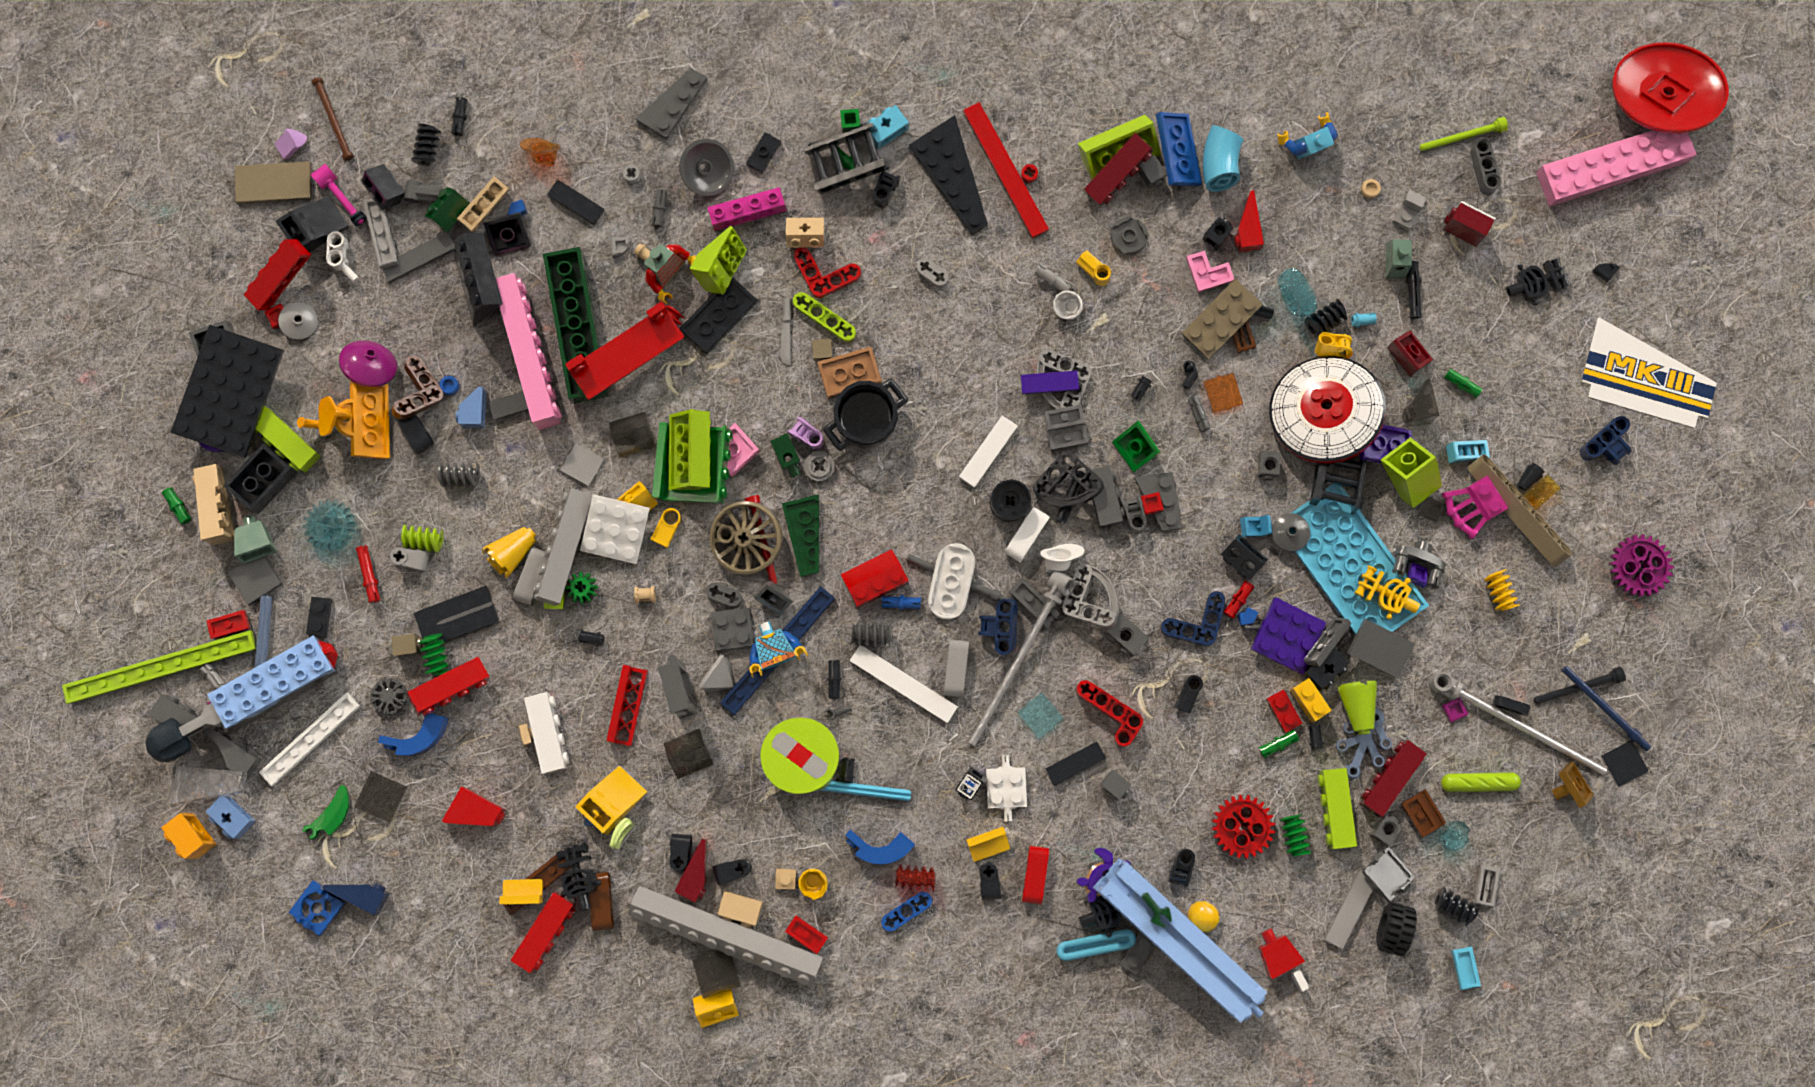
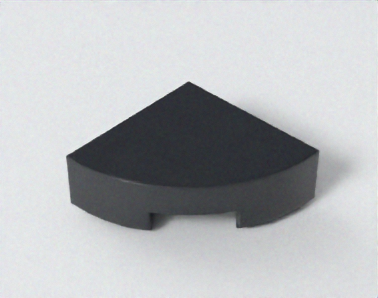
[1592,263,1620,282]

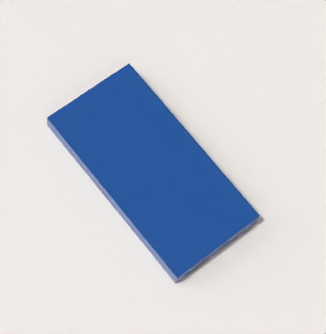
[1156,112,1202,187]

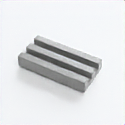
[1473,864,1501,908]

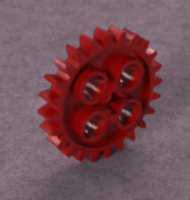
[1211,794,1276,858]

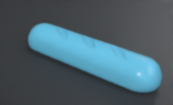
[1057,929,1136,961]

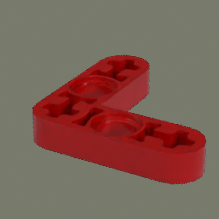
[794,247,861,298]

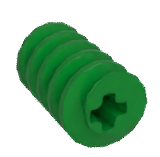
[418,633,450,676]
[1280,814,1311,856]

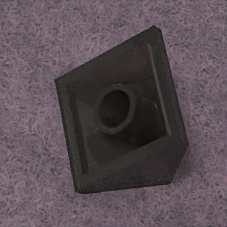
[609,412,656,459]
[663,728,714,779]
[692,950,741,999]

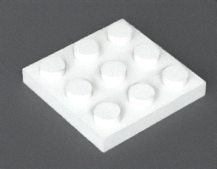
[580,494,650,564]

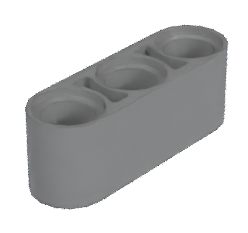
[513,547,546,606]
[943,640,969,697]

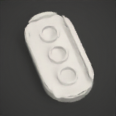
[928,543,975,619]

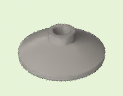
[278,303,318,340]

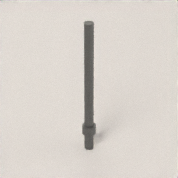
[906,554,1015,606]

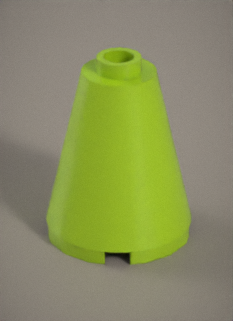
[1337,681,1377,735]

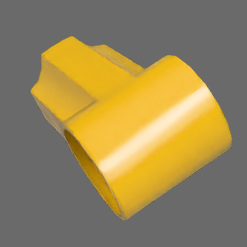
[1076,251,1111,286]

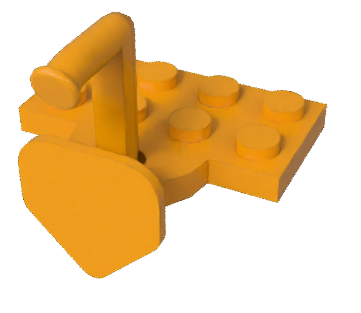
[297,381,390,459]

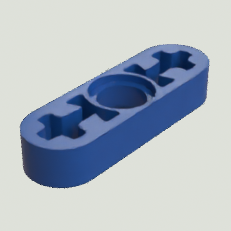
[881,891,932,931]

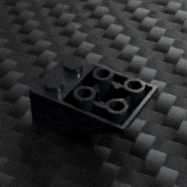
[276,196,349,253]

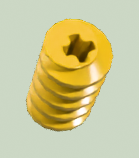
[1484,569,1520,611]

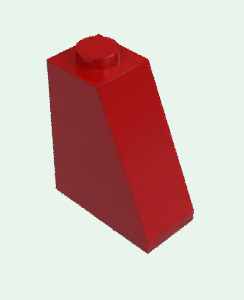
[442,786,505,826]

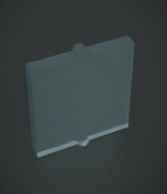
[1017,692,1063,739]

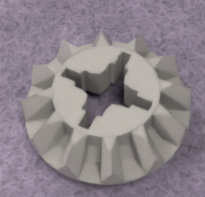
[804,451,834,481]

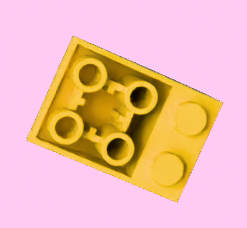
[575,766,647,835]

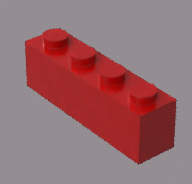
[243,239,311,311]
[407,656,489,716]
[510,892,576,973]

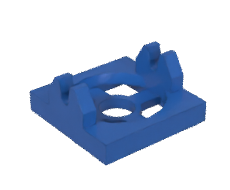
[288,880,345,936]

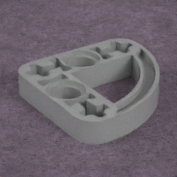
[1036,349,1092,409]
[1062,564,1119,629]

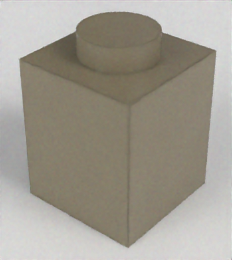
[391,633,423,658]

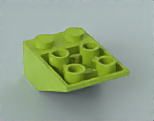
[690,226,747,295]

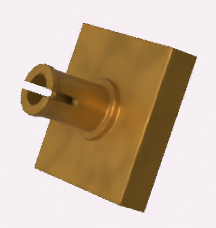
[1552,761,1594,808]

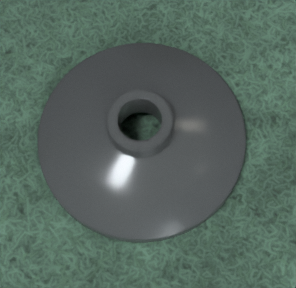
[1272,513,1310,551]

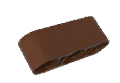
[589,872,614,931]

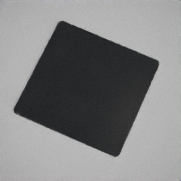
[1602,740,1649,787]

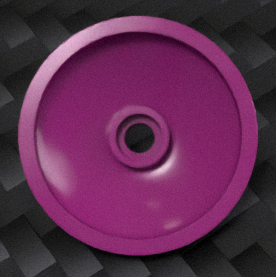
[338,340,397,387]

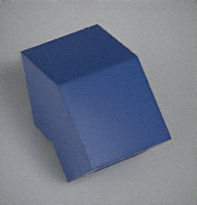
[507,199,528,215]
[1238,607,1259,626]

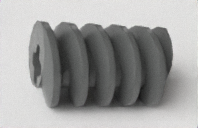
[437,463,480,487]
[851,620,892,648]

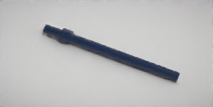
[1561,665,1652,751]

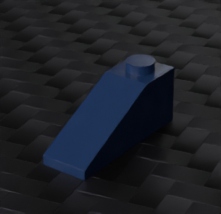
[322,883,390,915]

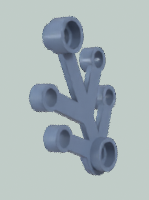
[1335,708,1392,780]

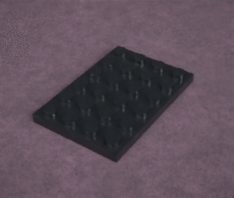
[170,325,284,458]

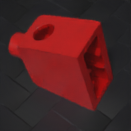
[1258,928,1305,979]

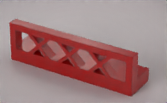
[606,665,648,747]

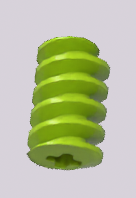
[401,524,444,553]

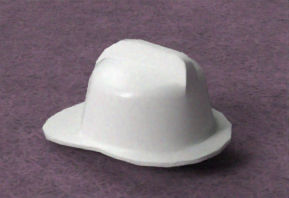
[1040,544,1084,573]

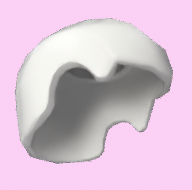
[1053,291,1083,320]

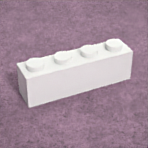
[524,692,569,774]

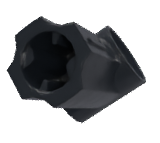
[1174,675,1203,714]

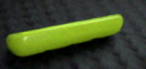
[1441,772,1521,793]

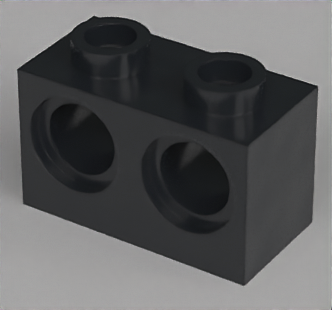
[1220,534,1268,580]

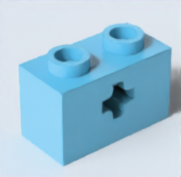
[868,105,909,149]

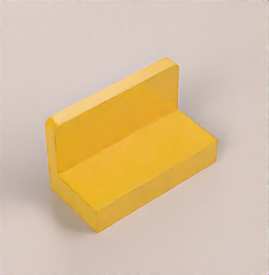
[616,481,658,511]
[966,826,1010,862]
[499,879,543,904]
[693,986,739,1028]

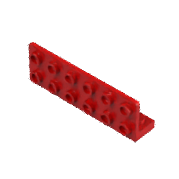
[565,301,684,400]

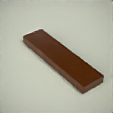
[503,850,571,915]

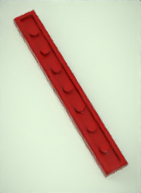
[963,102,1049,239]

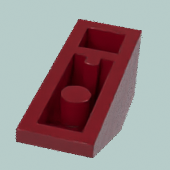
[674,838,707,903]

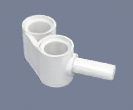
[326,231,359,282]

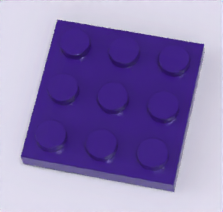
[1250,597,1326,675]

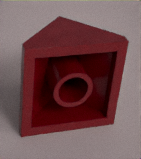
[1387,330,1434,377]

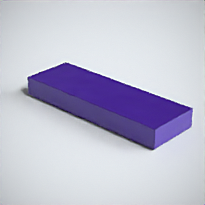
[1020,371,1079,395]

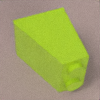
[1381,437,1443,508]

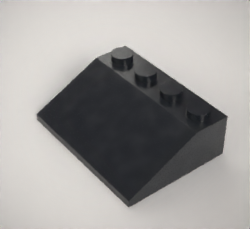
[454,233,503,325]

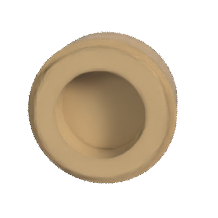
[1361,179,1381,199]

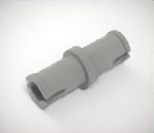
[1035,264,1072,291]

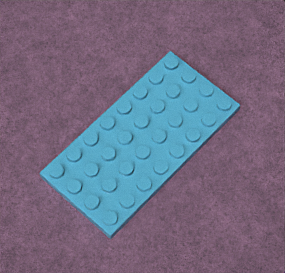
[1289,483,1429,635]

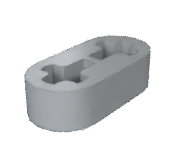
[917,258,948,288]

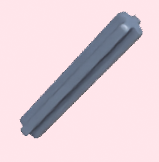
[254,596,272,668]

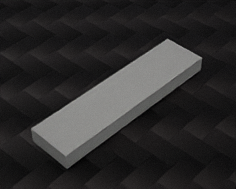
[363,198,399,269]
[1324,870,1374,949]

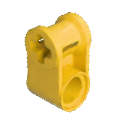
[1314,332,1353,359]

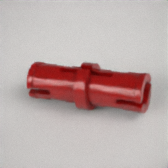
[1223,581,1255,619]

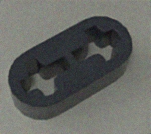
[1492,695,1531,716]

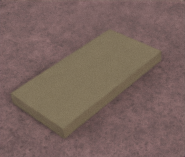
[235,162,312,204]

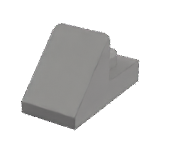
[1392,189,1426,231]

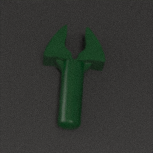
[1141,892,1172,927]

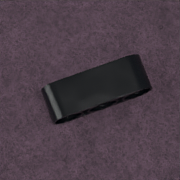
[390,405,435,454]

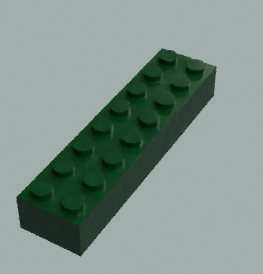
[543,247,609,404]

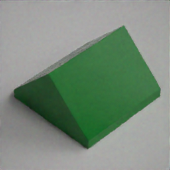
[1112,420,1161,473]

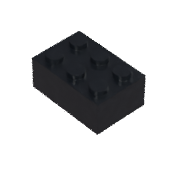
[224,443,298,514]

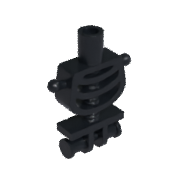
[1506,257,1571,306]
[556,843,601,911]
[1078,896,1121,938]

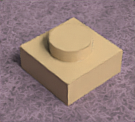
[519,724,533,747]
[775,869,796,889]

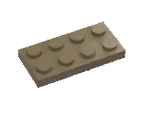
[1182,278,1263,359]

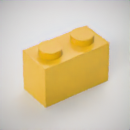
[1289,678,1332,723]

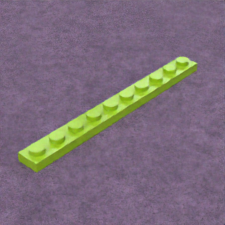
[62,631,256,704]

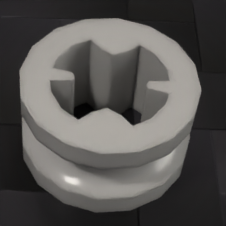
[623,165,641,184]

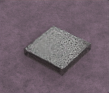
[354,771,407,823]

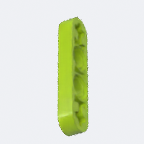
[793,292,856,342]

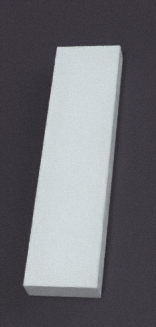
[959,415,1018,488]

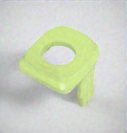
[609,818,634,849]

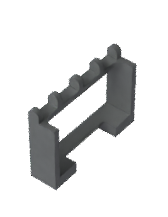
[658,655,698,719]

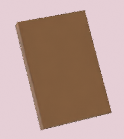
[817,347,882,399]

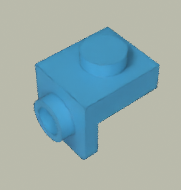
[1240,515,1272,537]

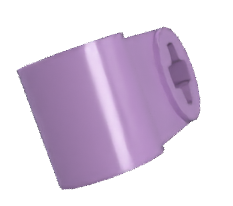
[788,417,824,450]

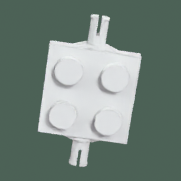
[986,754,1027,822]

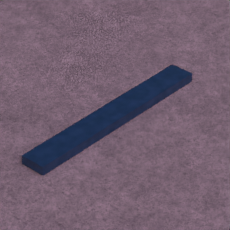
[720,586,835,716]

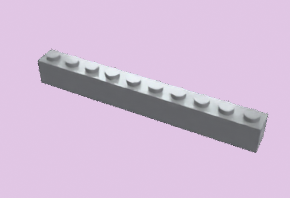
[628,886,823,987]

